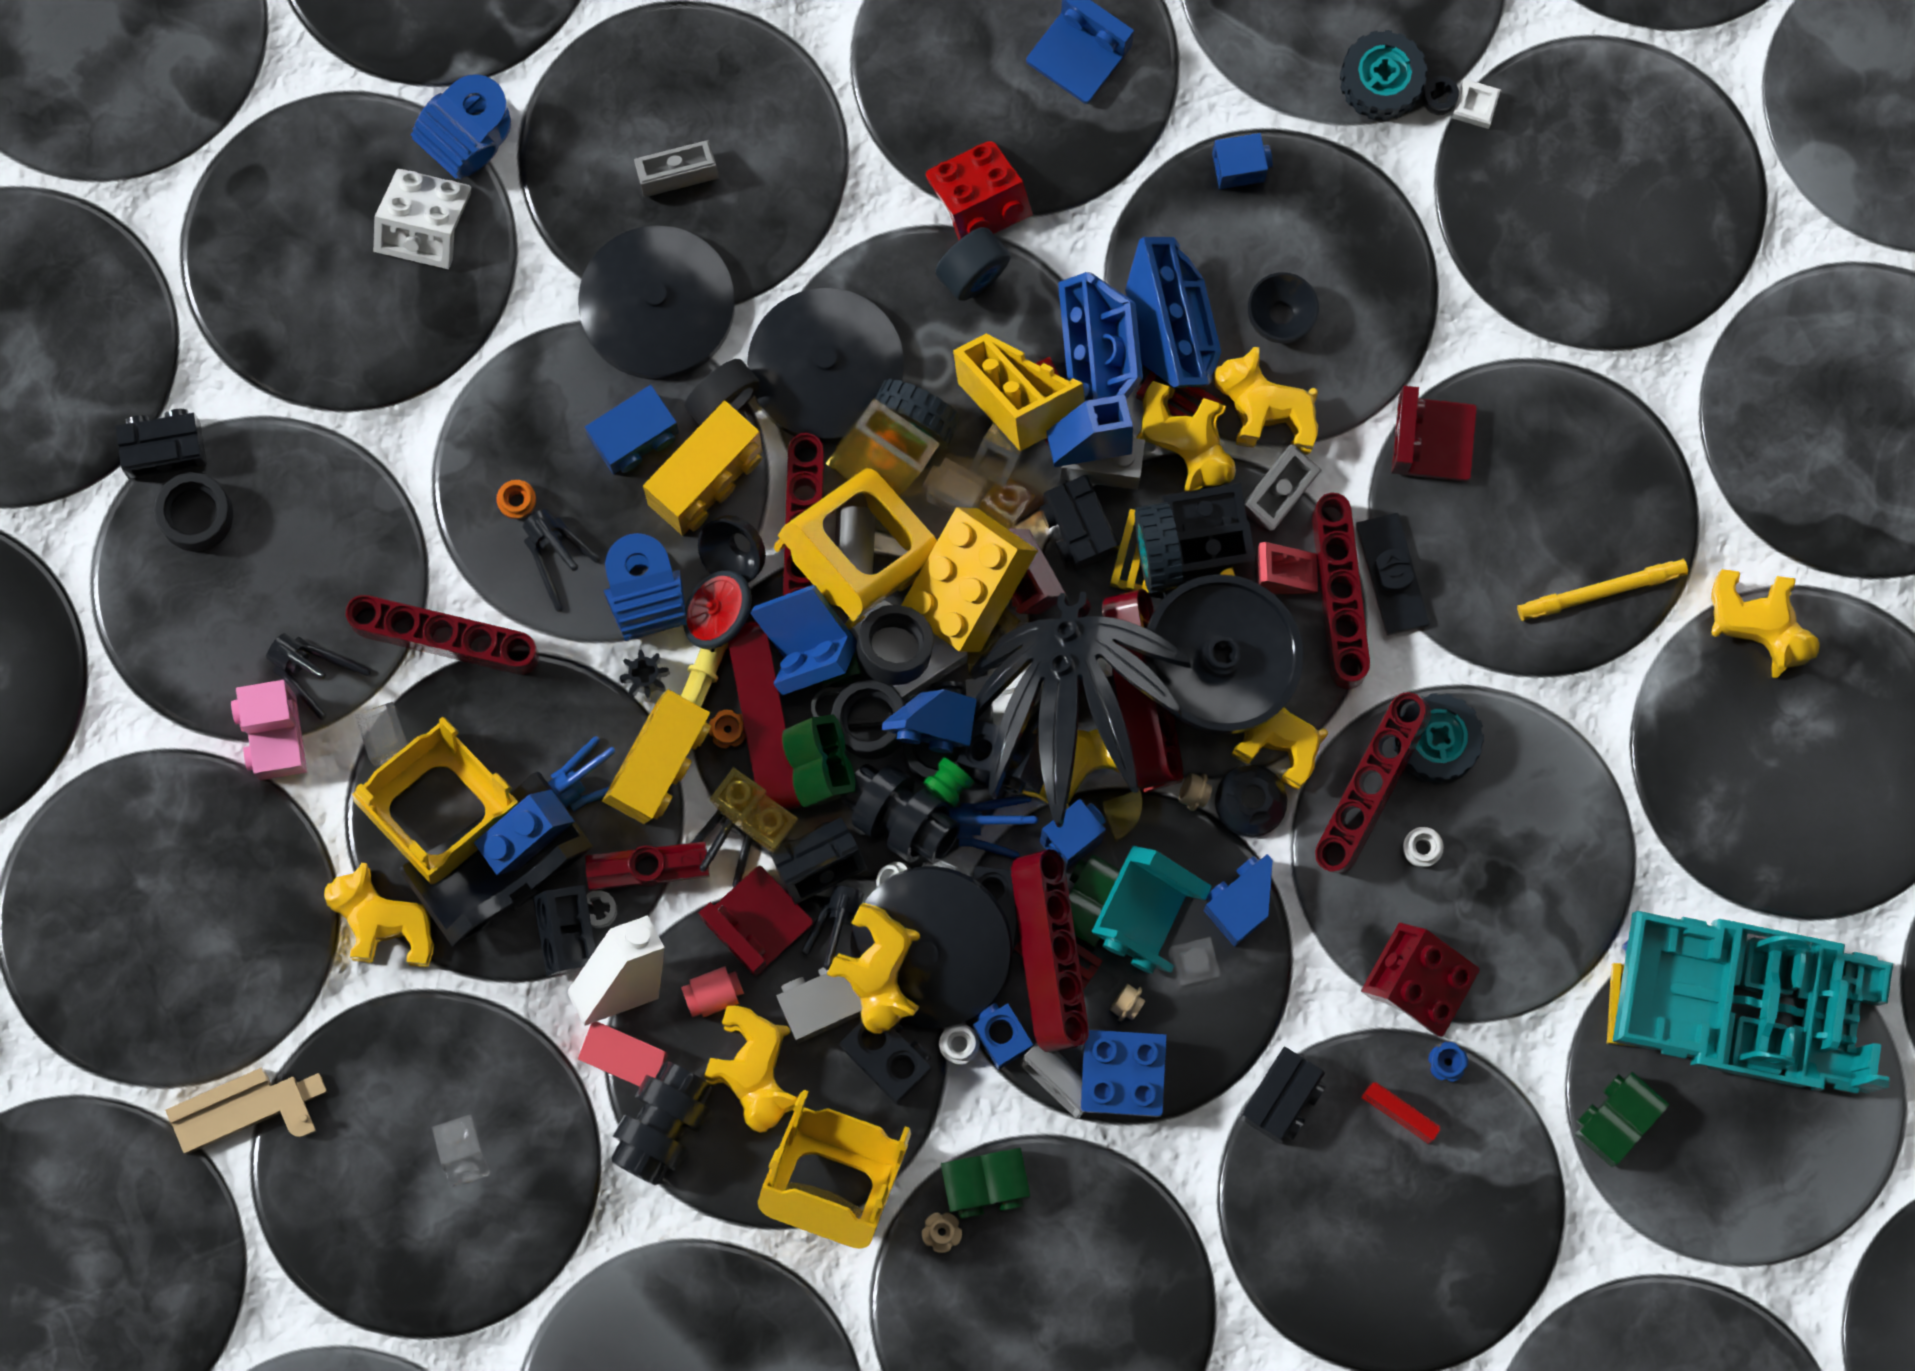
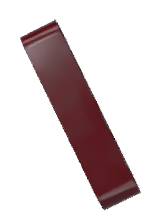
[783,433,824,596]
[1312,492,1370,689]
[1102,589,1183,789]
[345,595,539,675]
[728,621,801,815]
[1315,692,1431,873]
[1011,849,1089,1053]

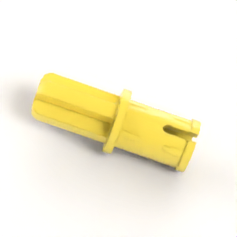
[680,643,729,707]

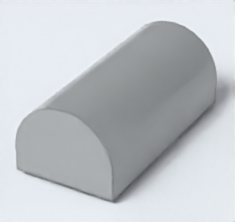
[634,140,719,198]
[1244,444,1322,530]
[835,506,876,575]
[1020,1043,1085,1119]

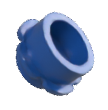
[1428,1042,1468,1082]

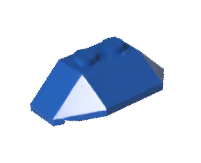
[1125,237,1221,388]
[1058,272,1143,401]

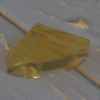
[1102,790,1142,842]

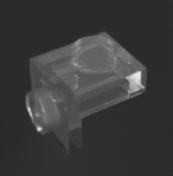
[432,1114,490,1187]

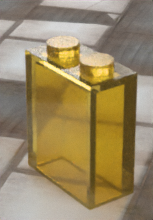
[826,398,939,497]

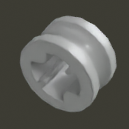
[586,890,617,929]

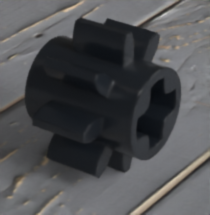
[619,649,670,701]

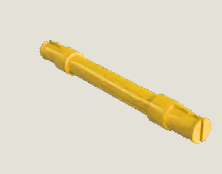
[1517,558,1688,621]

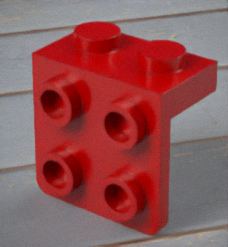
[926,141,1033,241]

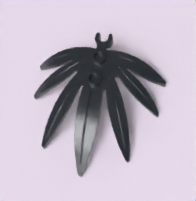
[970,592,1191,828]

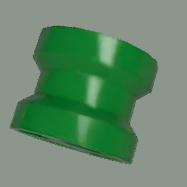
[923,757,975,808]

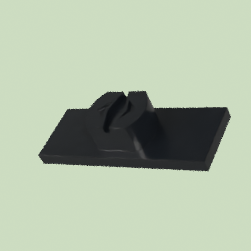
[1356,512,1429,636]

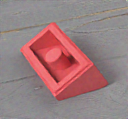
[578,1022,668,1087]

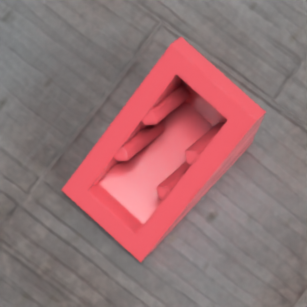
[1255,542,1318,594]

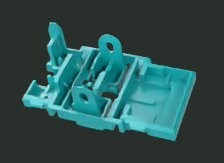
[1612,911,1893,1093]

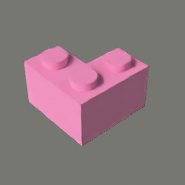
[231,680,307,780]

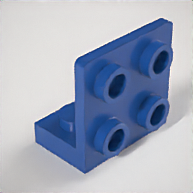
[1026,0,1134,104]
[751,585,857,695]
[1081,1030,1166,1117]

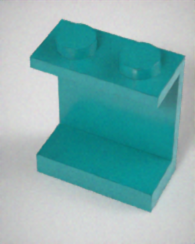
[1091,845,1212,974]

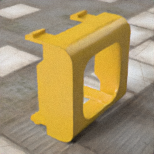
[774,468,937,629]
[352,717,518,884]
[758,1090,911,1249]

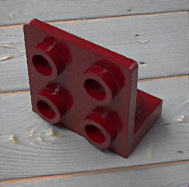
[1391,386,1477,482]
[698,866,813,978]
[1361,922,1480,1037]

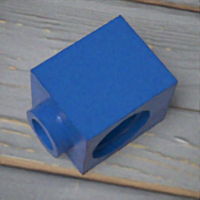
[1212,133,1273,189]
[973,1003,1033,1070]

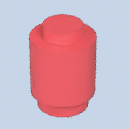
[681,966,744,1018]

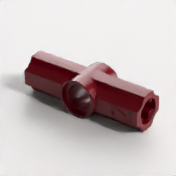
[585,842,710,891]

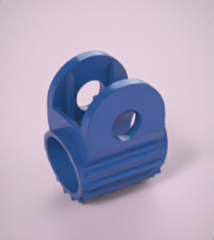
[410,75,511,180]
[603,533,687,641]

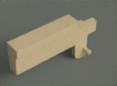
[165,1067,328,1155]

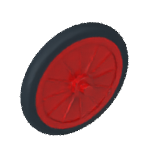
[683,570,752,649]

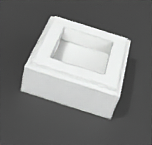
[1452,79,1501,129]

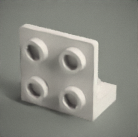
[373,169,471,269]

